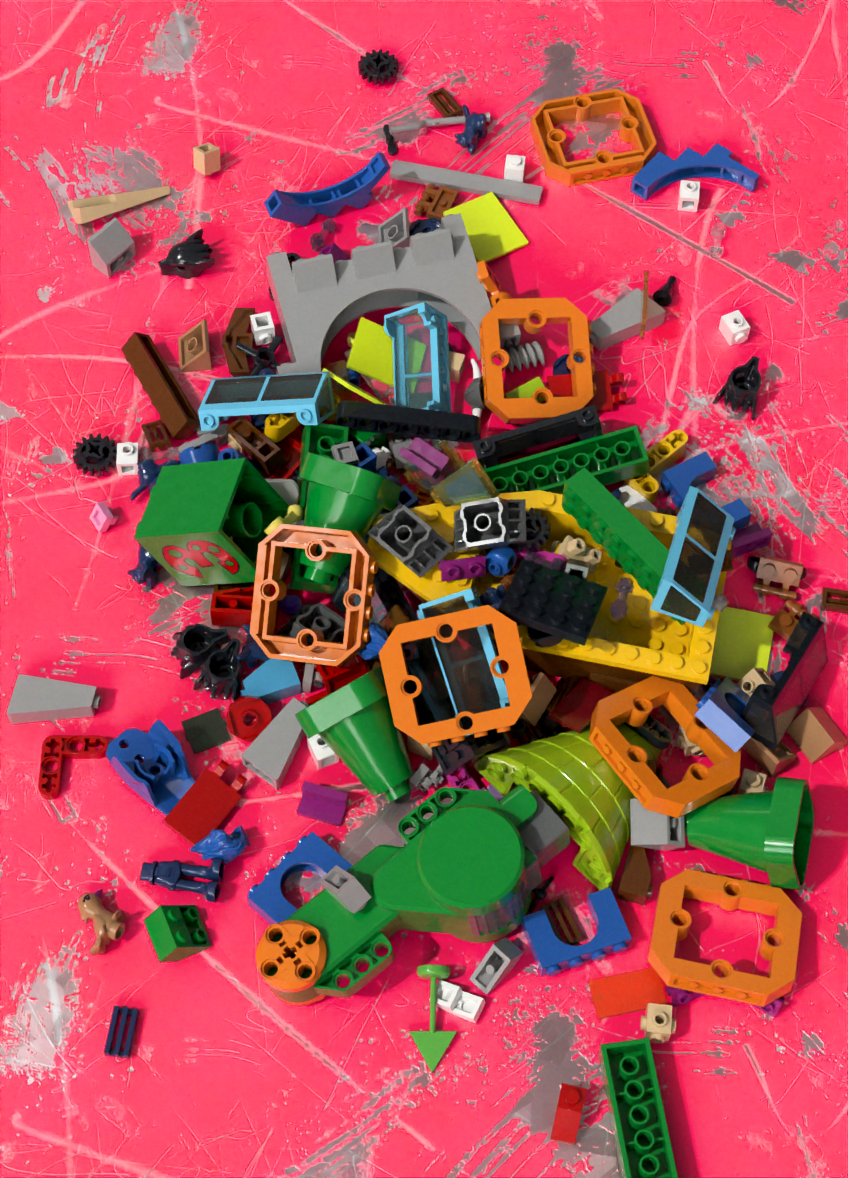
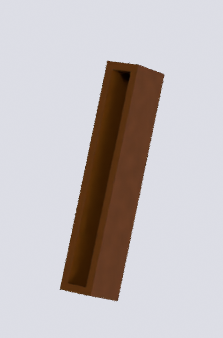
[121,332,200,440]

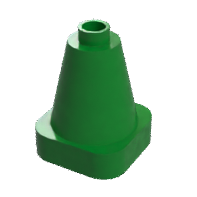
[298,452,402,586]
[294,666,414,803]
[684,777,814,890]

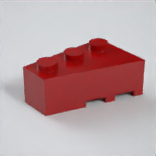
[210,579,281,629]

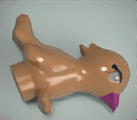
[78,889,126,955]

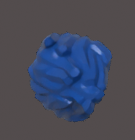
[358,622,388,661]
[190,826,250,865]

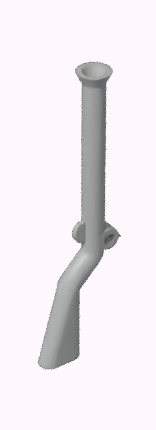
[389,112,490,135]

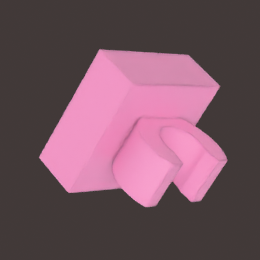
[90,502,118,533]

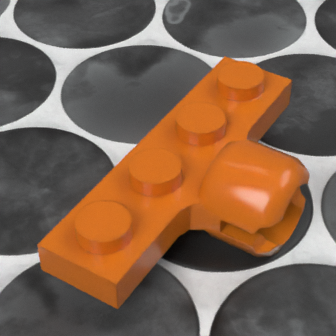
[476,260,512,308]

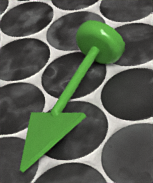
[409,965,457,1073]

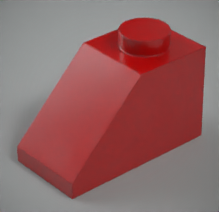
[550,1083,586,1145]

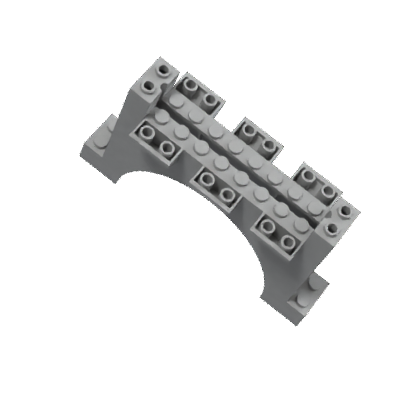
[266,213,521,400]

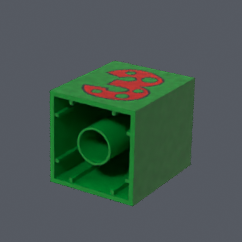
[134,458,289,587]

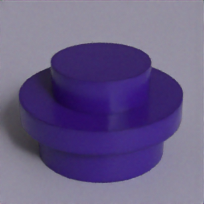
[280,594,302,616]

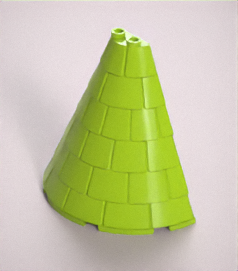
[473,722,663,891]

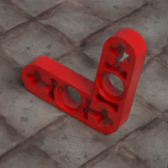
[38,735,109,800]

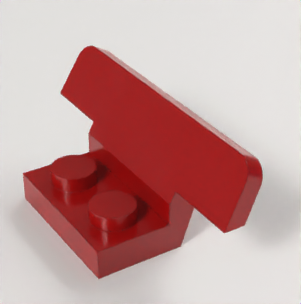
[306,654,367,706]

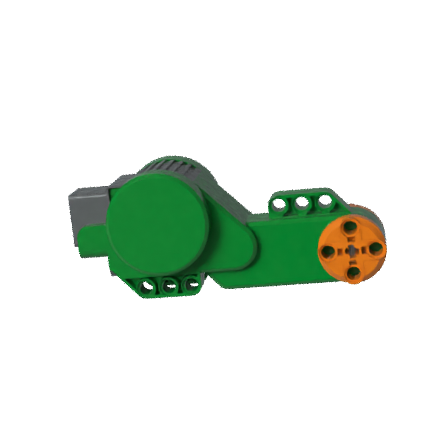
[256,784,571,1006]

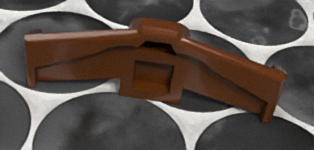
[222,308,255,377]

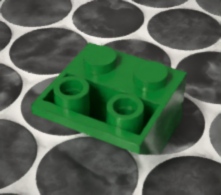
[144,905,212,962]

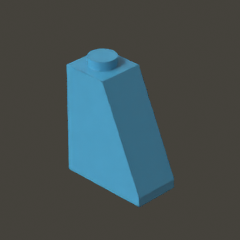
[240,658,302,704]

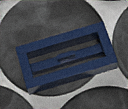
[104,1006,139,1059]

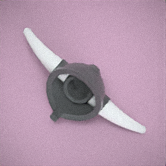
[464,359,489,419]

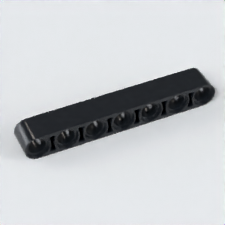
[336,400,481,443]

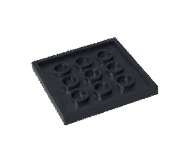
[498,559,608,646]

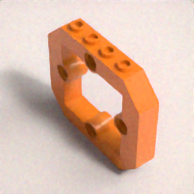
[530,88,657,187]
[479,298,596,424]
[250,524,378,666]
[379,605,533,748]
[589,676,741,818]
[647,869,802,1007]

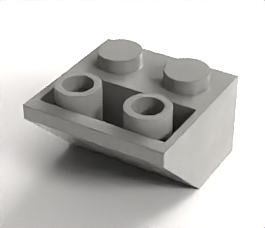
[87,217,137,278]
[630,798,685,851]

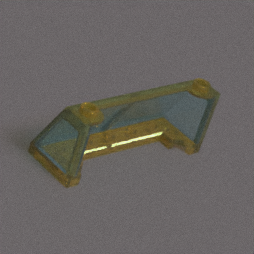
[402,440,500,507]

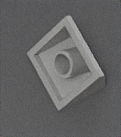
[378,207,410,250]

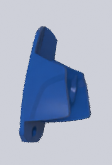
[106,720,195,816]

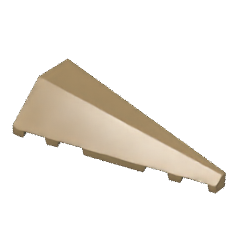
[67,186,171,224]

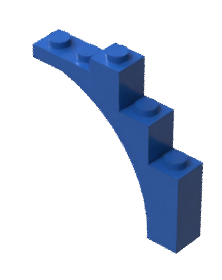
[631,143,760,200]
[264,152,391,226]

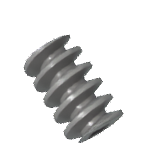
[501,341,545,373]

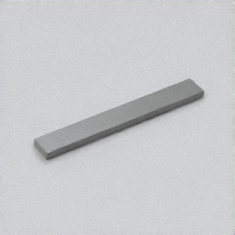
[390,160,543,205]

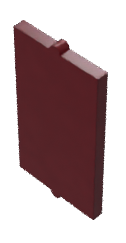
[548,678,615,733]

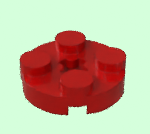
[226,696,272,742]

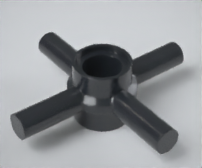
[236,335,283,376]

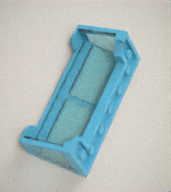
[383,302,451,412]

